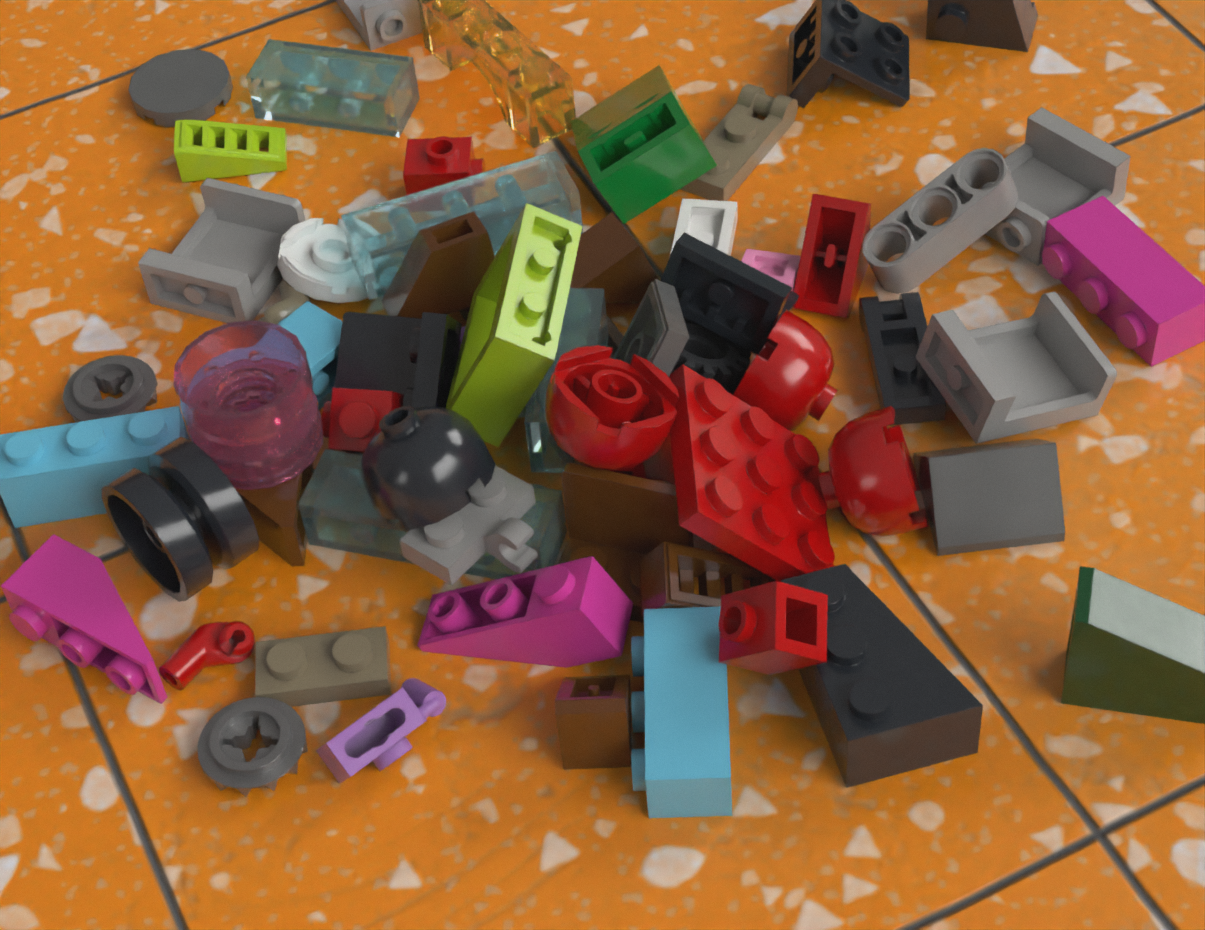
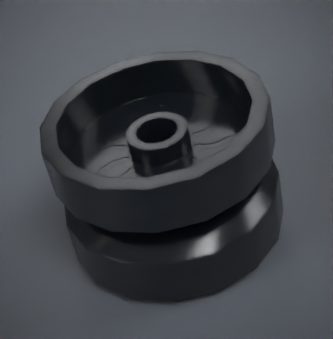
[101,437,259,602]

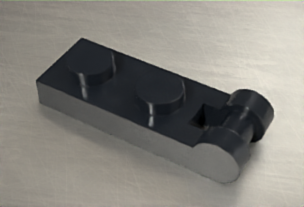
[859,292,946,426]

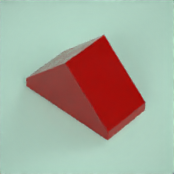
[794,193,871,318]

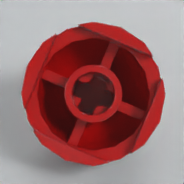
[733,309,838,431]
[545,345,679,470]
[818,406,928,537]

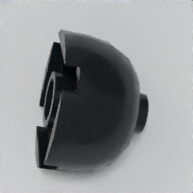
[361,405,496,530]

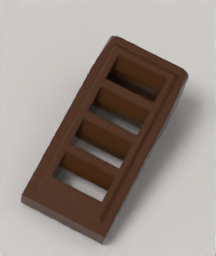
[640,541,777,618]

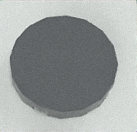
[128,49,233,127]

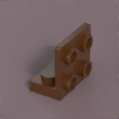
[558,462,694,623]

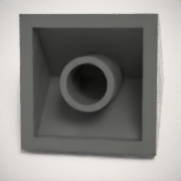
[913,439,1065,556]

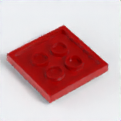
[669,364,835,582]

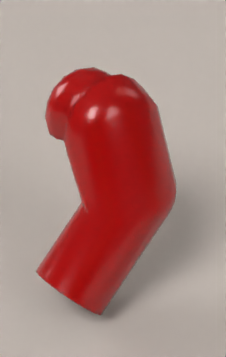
[158,621,255,691]

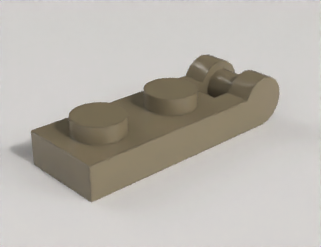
[681,84,798,201]

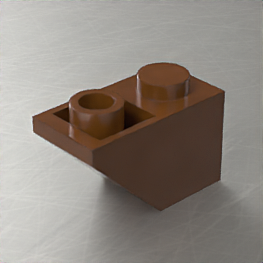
[381,211,495,319]

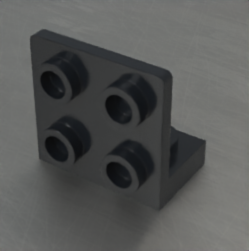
[786,0,910,108]
[660,232,799,355]
[334,312,462,408]

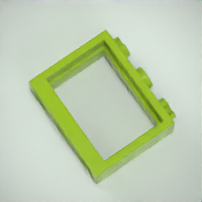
[446,203,583,447]

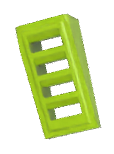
[174,120,287,183]

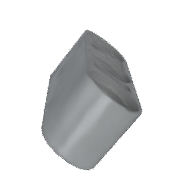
[862,148,1018,294]

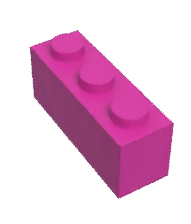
[1042,196,1205,367]

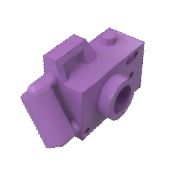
[316,678,446,784]

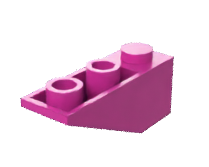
[1,534,167,704]
[417,556,633,668]

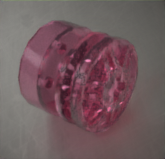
[173,320,323,490]

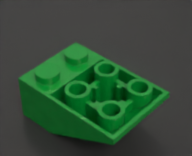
[570,65,717,224]

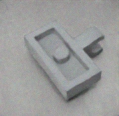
[399,466,538,585]

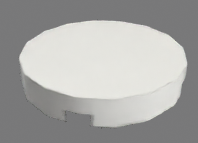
[277,218,390,303]

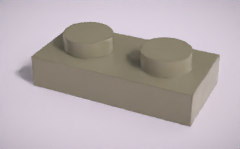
[255,626,392,707]

